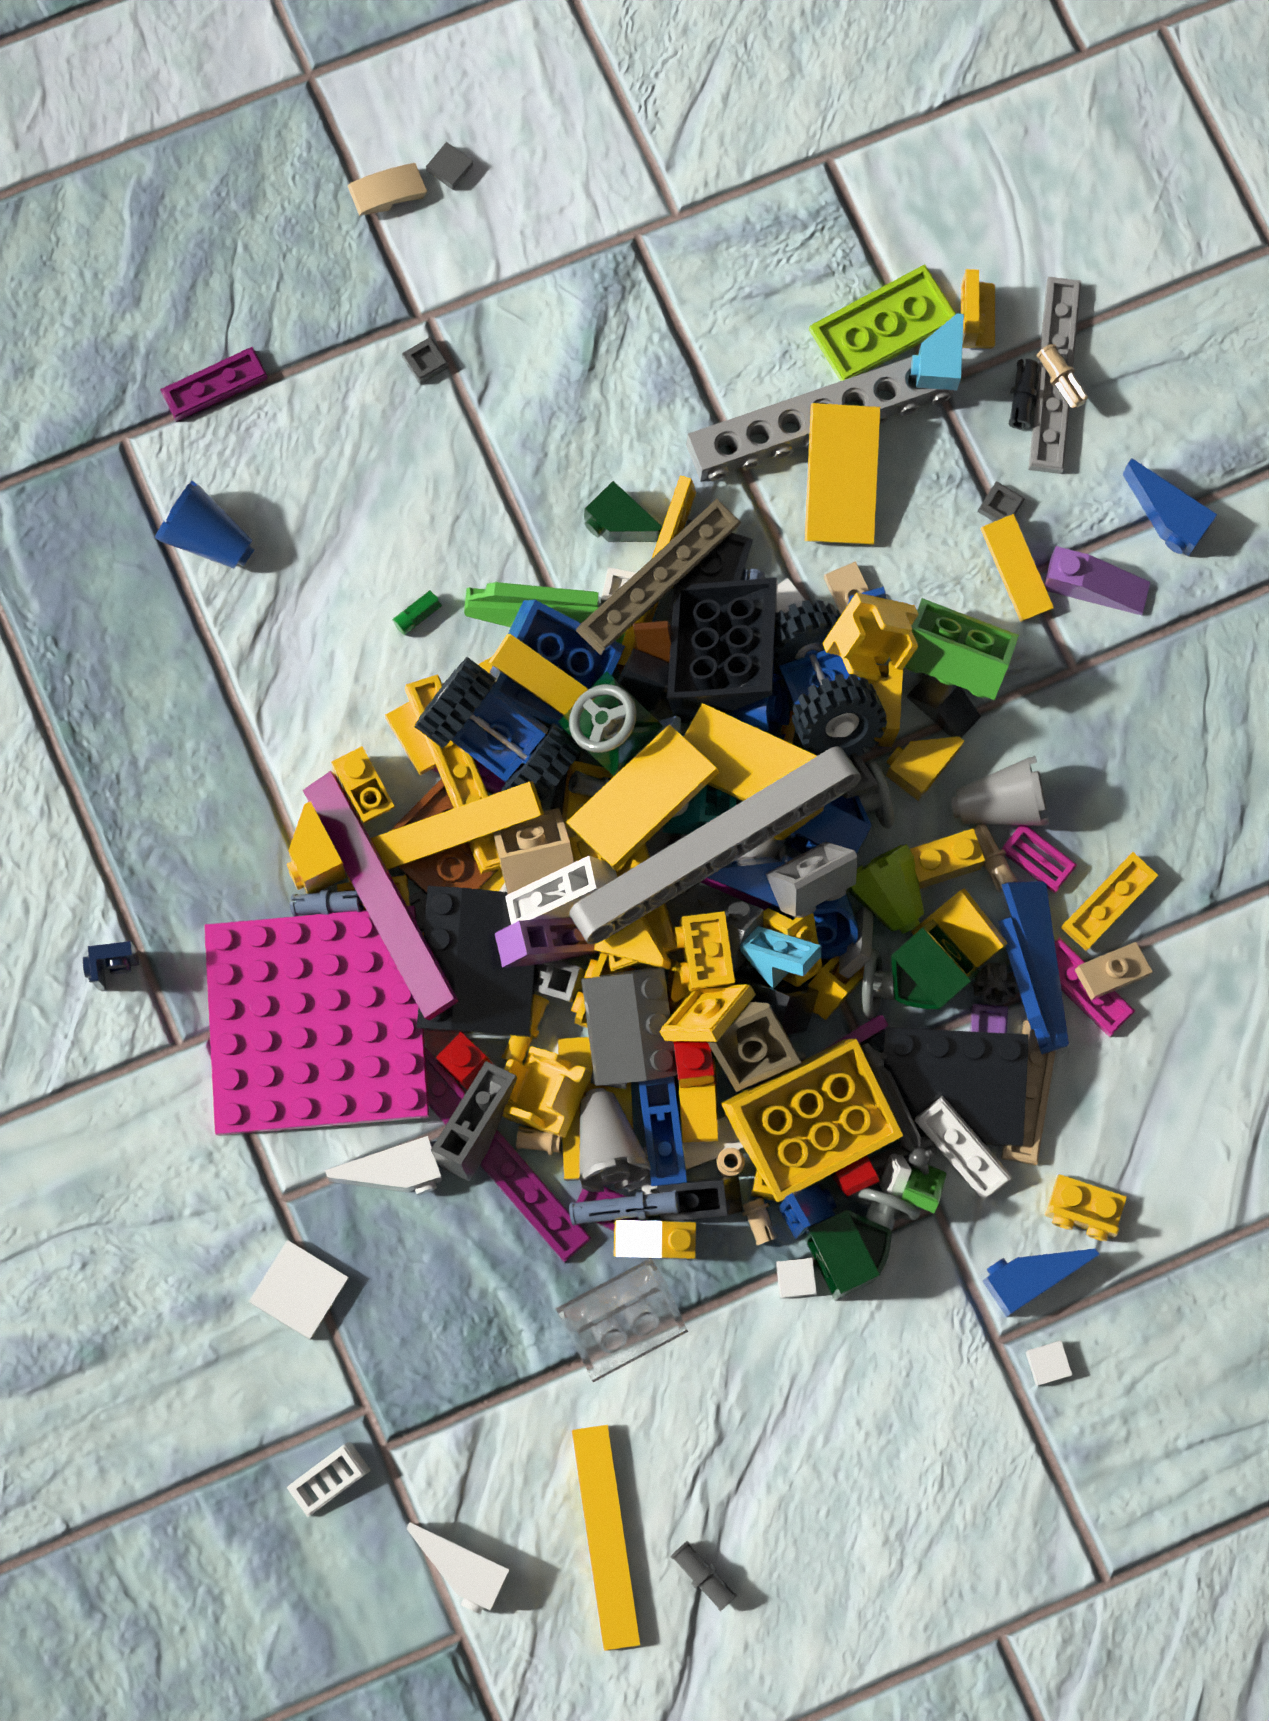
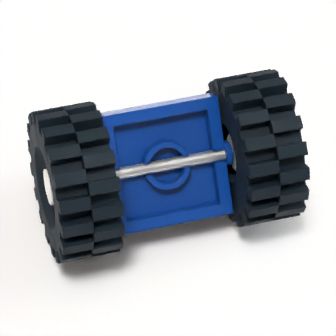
[774,600,887,759]
[414,657,581,804]

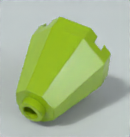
[847,844,924,934]

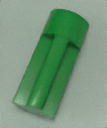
[392,590,442,636]

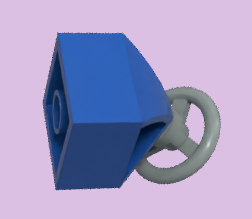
[785,761,894,856]

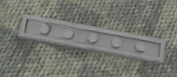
[1028,277,1081,474]

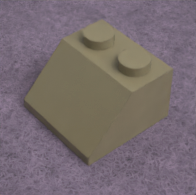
[707,1002,801,1092]

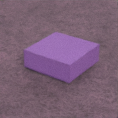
[970,1004,1008,1033]

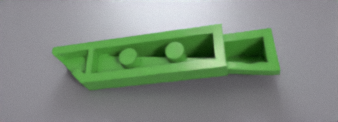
[464,582,626,644]

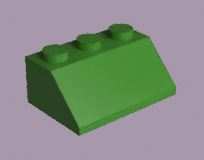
[905,598,1019,700]

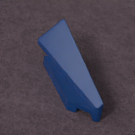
[998,881,1069,1055]

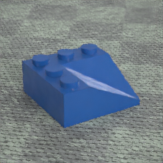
[489,600,625,736]

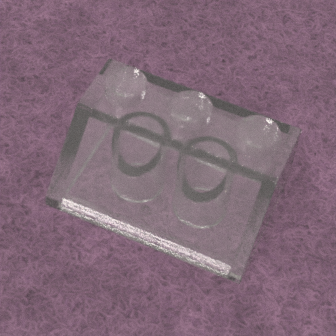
[555,1258,688,1382]

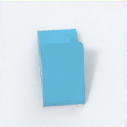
[740,926,821,988]

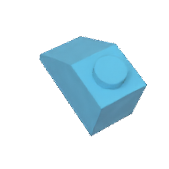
[911,313,964,390]

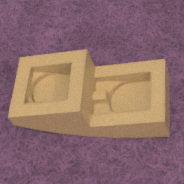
[348,163,427,216]

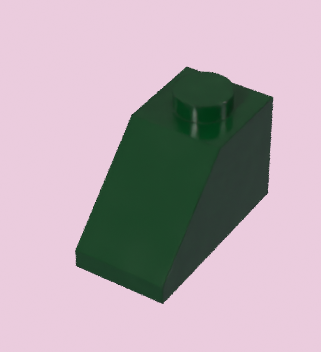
[584,481,662,542]

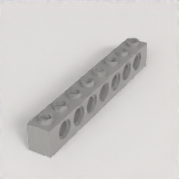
[686,357,954,482]

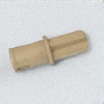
[1037,344,1088,408]
[974,824,1018,892]

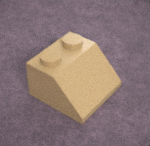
[493,808,574,894]

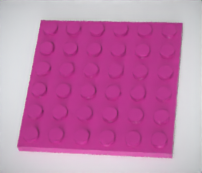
[204,906,429,1136]

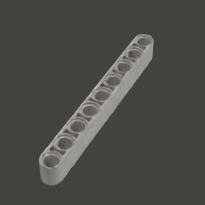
[569,746,861,945]

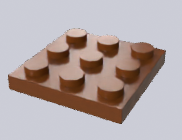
[390,778,500,895]

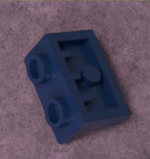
[83,941,140,991]

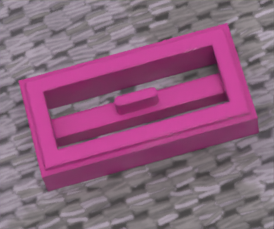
[1001,825,1077,894]

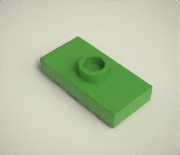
[901,1165,947,1213]

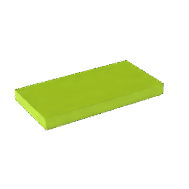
[809,264,956,381]

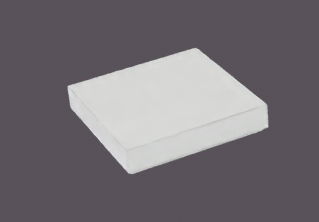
[249,1240,349,1340]

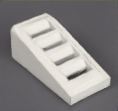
[287,1442,370,1517]

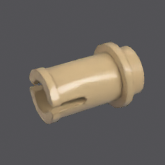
[516,1126,562,1155]
[717,1148,745,1177]
[742,1198,778,1245]

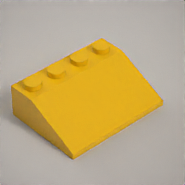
[721,1039,903,1202]

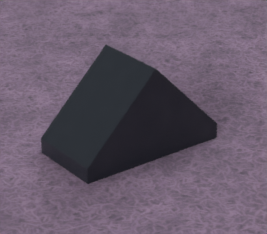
[907,674,981,738]

